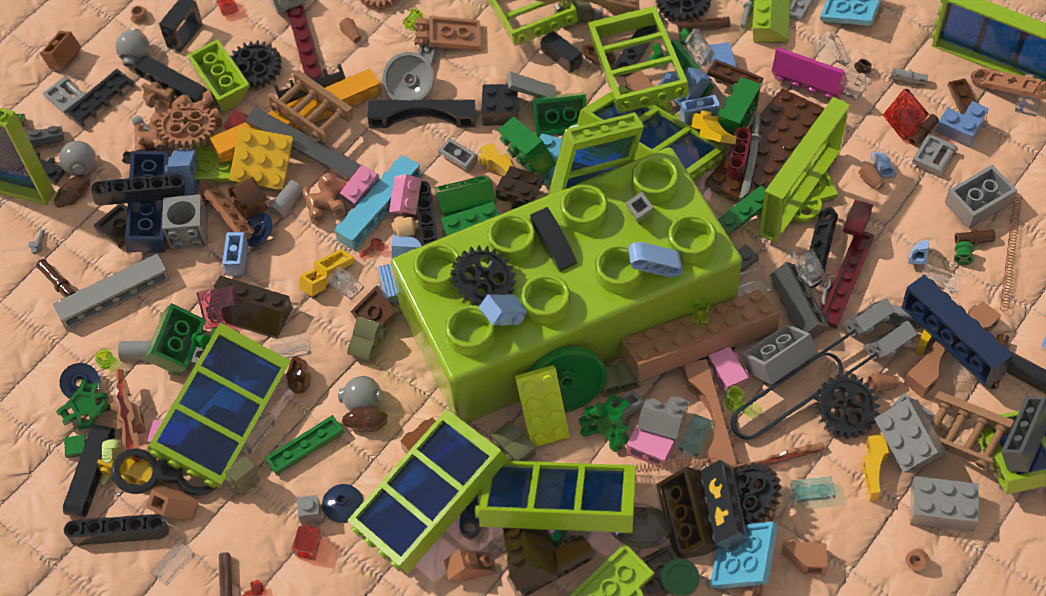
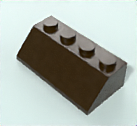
[208,276,293,339]
[656,467,721,559]
[503,528,558,591]
[506,535,596,596]

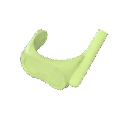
[101,439,121,486]

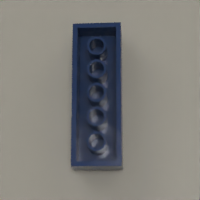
[125,151,169,253]
[901,274,1013,388]

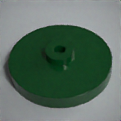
[661,559,700,596]

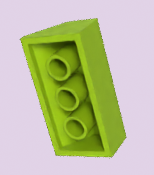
[752,0,790,42]
[187,39,250,113]

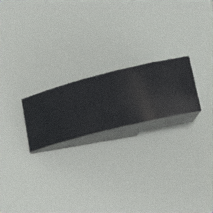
[530,207,577,272]

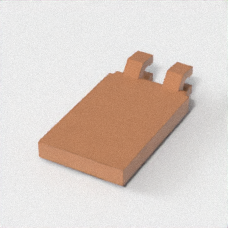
[414,16,481,51]

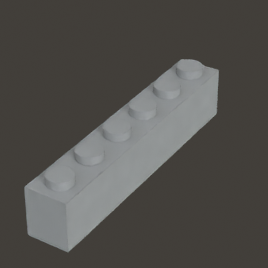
[53,254,170,330]

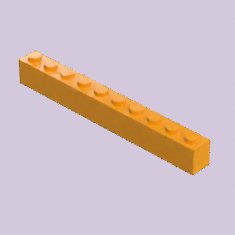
[210,68,381,164]

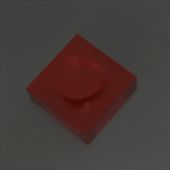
[217,0,238,16]

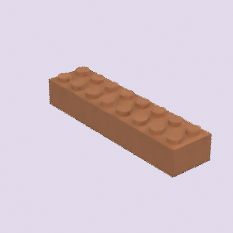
[621,289,779,381]

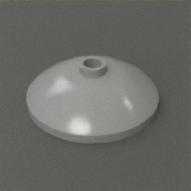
[382,52,434,100]

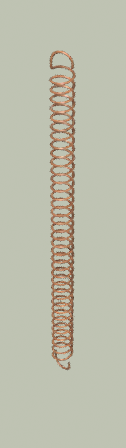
[1000,193,1022,311]
[629,458,719,473]

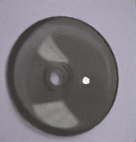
[611,502,671,548]

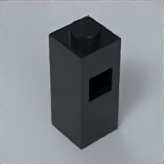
[540,31,582,73]

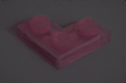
[196,285,238,330]

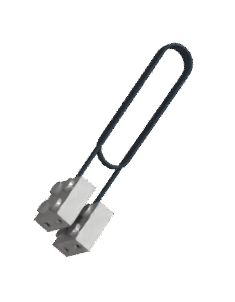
[730,298,917,440]

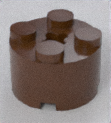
[228,177,268,220]

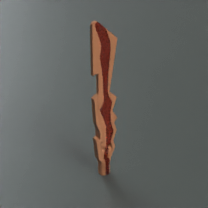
[114,369,141,463]
[733,442,825,474]

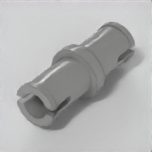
[890,67,928,86]

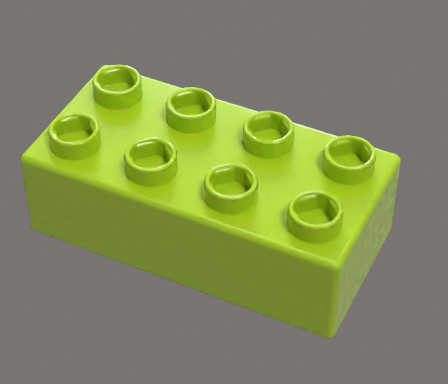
[390,147,742,424]

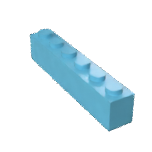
[335,155,422,251]

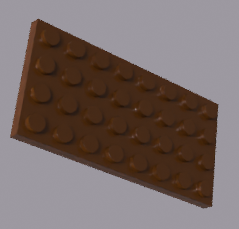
[705,88,825,214]

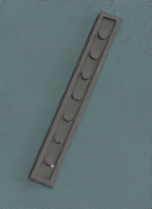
[245,107,379,180]

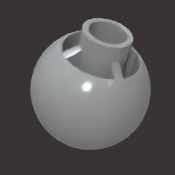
[115,28,150,68]
[59,140,97,176]
[338,376,383,412]

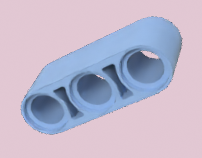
[628,242,683,277]

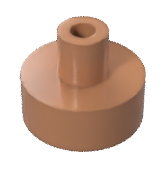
[906,548,929,571]

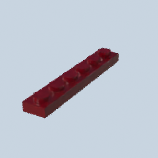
[287,5,323,80]
[822,231,875,329]

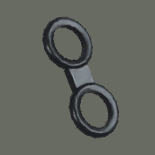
[111,448,222,496]

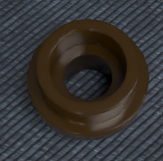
[854,59,872,75]

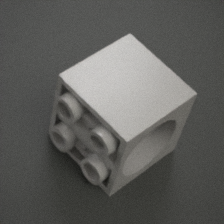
[162,194,208,249]

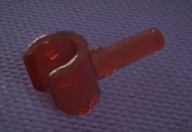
[359,238,385,258]
[242,580,264,596]

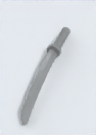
[740,0,754,29]
[739,114,761,200]

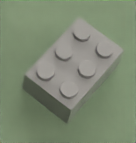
[945,164,1017,228]
[741,324,817,385]
[874,398,947,473]
[910,476,979,532]

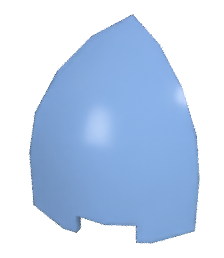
[871,151,896,178]
[392,235,421,258]
[908,240,929,265]

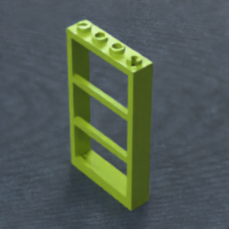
[487,0,578,46]
[588,6,689,114]
[759,97,850,243]

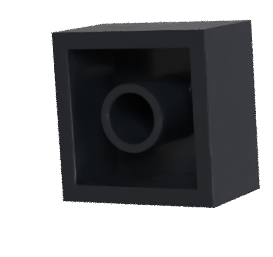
[481,84,519,126]

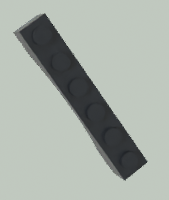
[367,99,476,128]

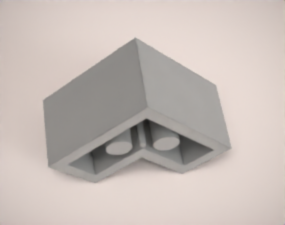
[638,396,690,440]

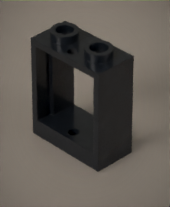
[159,0,203,52]

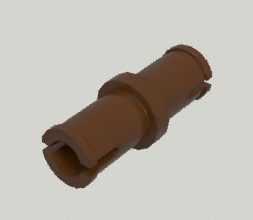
[908,114,939,146]
[954,229,996,245]

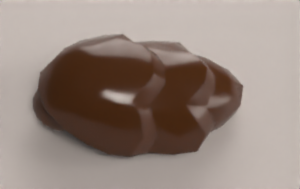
[582,44,616,67]
[54,176,90,207]
[286,356,311,394]
[342,407,388,432]

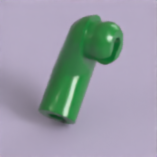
[648,43,664,61]

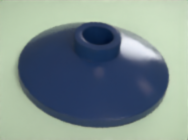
[246,212,273,247]
[59,363,100,399]
[322,484,363,523]

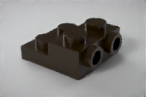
[495,166,544,207]

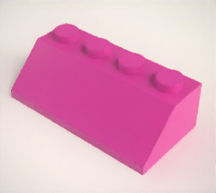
[771,47,848,100]

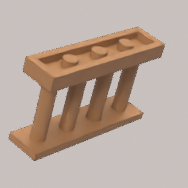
[269,70,353,145]
[931,391,1015,471]

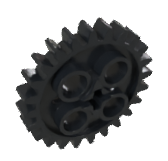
[655,0,711,22]
[229,40,282,90]
[450,245,516,306]
[813,373,880,439]
[734,462,782,525]

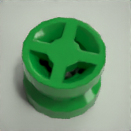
[954,241,974,265]

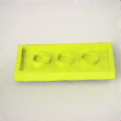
[515,365,570,447]

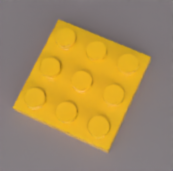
[229,126,294,190]

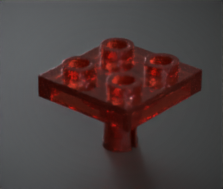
[882,89,929,140]

